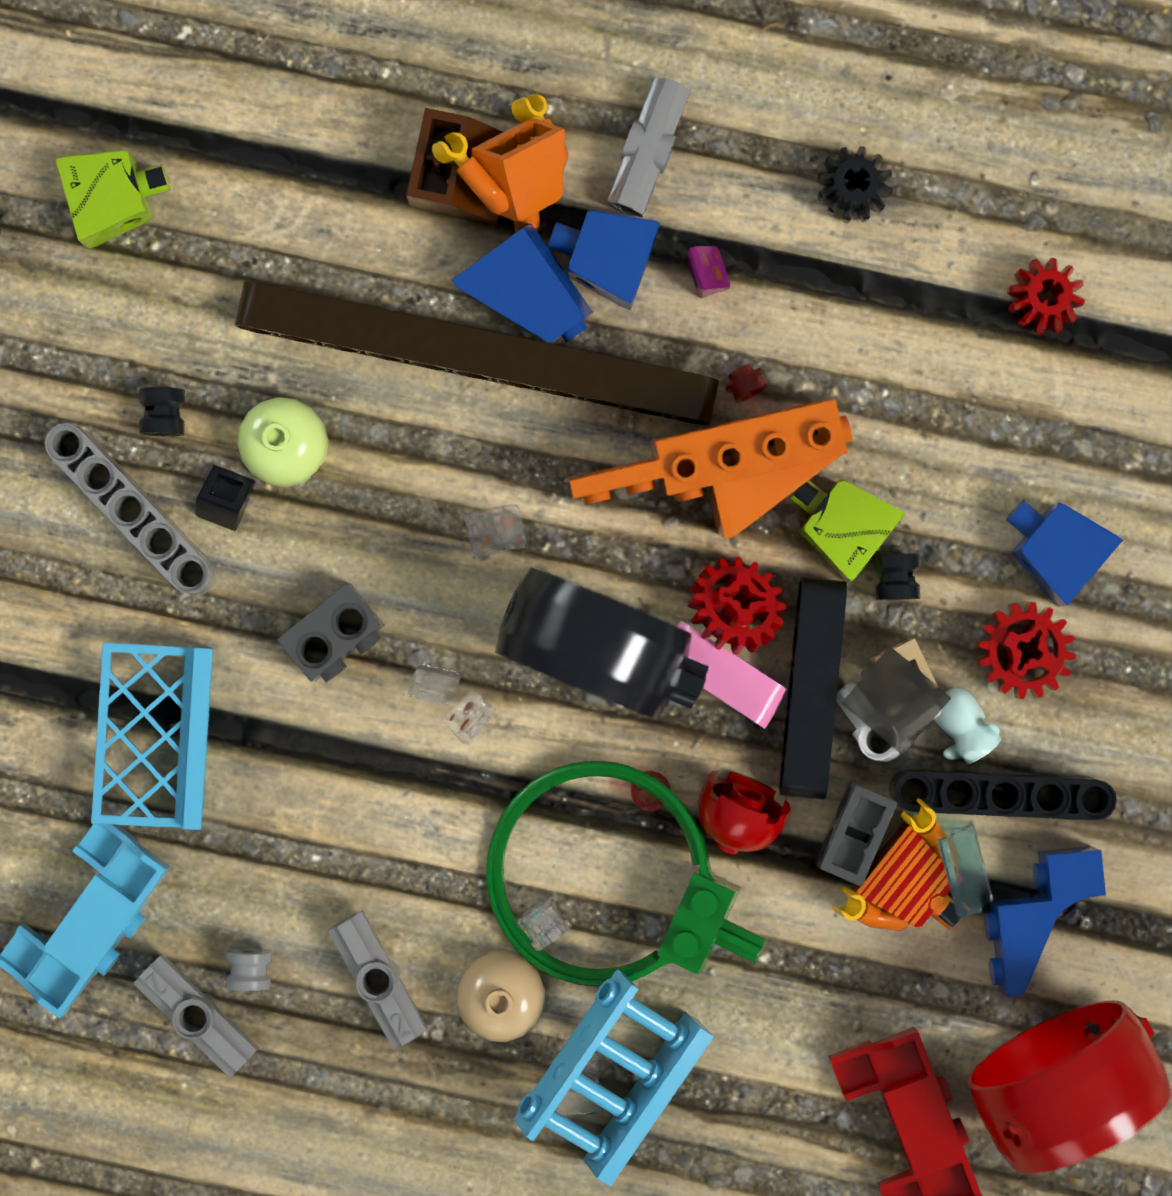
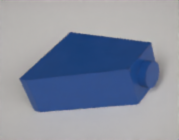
[452,224,593,343]

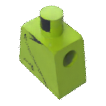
[55,150,171,249]
[790,479,905,583]

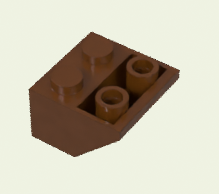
[406,108,503,225]

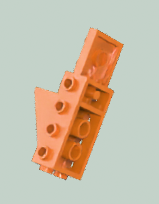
[568,399,852,539]

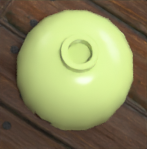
[237,397,329,487]

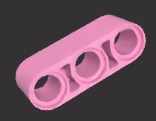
[677,621,789,729]

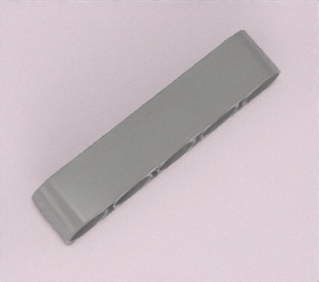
[45,423,217,595]

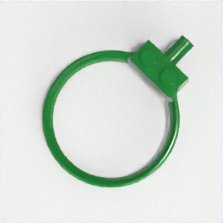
[486,761,766,986]

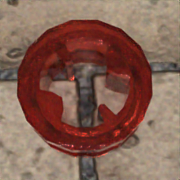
[630,770,671,812]

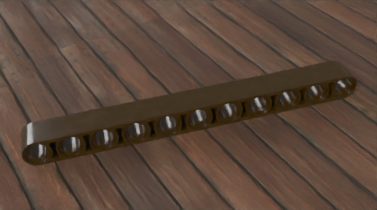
[235,281,719,425]

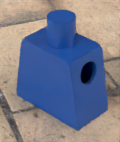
[548,210,660,310]
[1006,500,1123,607]

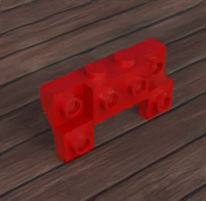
[828,1027,982,1196]

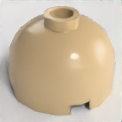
[456,950,546,1042]

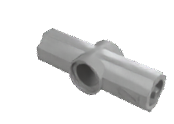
[607,77,690,218]
[328,910,428,1049]
[133,954,259,1078]

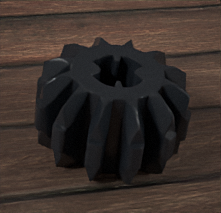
[816,146,893,223]

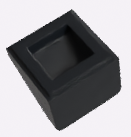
[195,465,255,531]

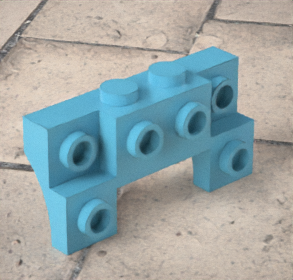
[0,824,171,1019]

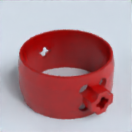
[967,1000,1172,1174]

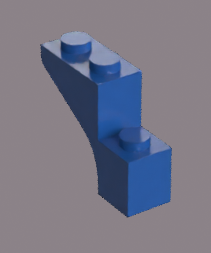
[984,846,1106,997]

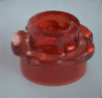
[725,364,768,403]

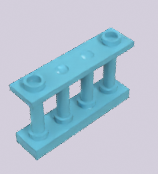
[514,969,714,1187]

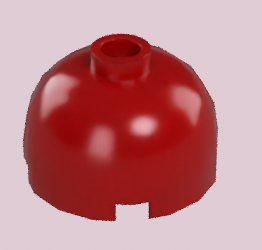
[698,771,791,854]

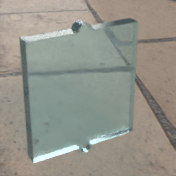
[938,824,993,918]

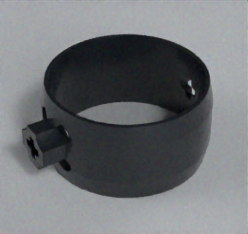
[495,567,709,720]

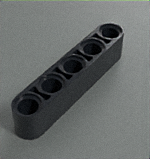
[779,577,847,800]
[889,769,1117,820]

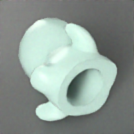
[935,688,1001,764]

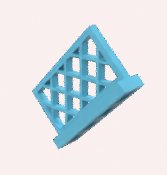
[91,642,213,830]

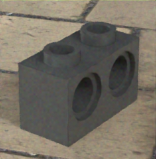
[277,583,385,683]
[814,781,898,887]

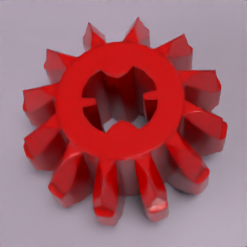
[1007,258,1085,335]

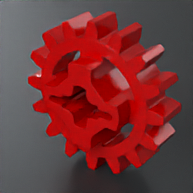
[687,557,787,655]
[975,602,1076,699]

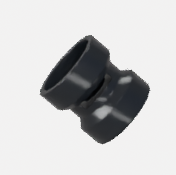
[139,387,185,437]
[875,553,920,600]

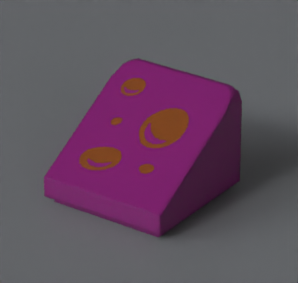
[686,246,730,298]

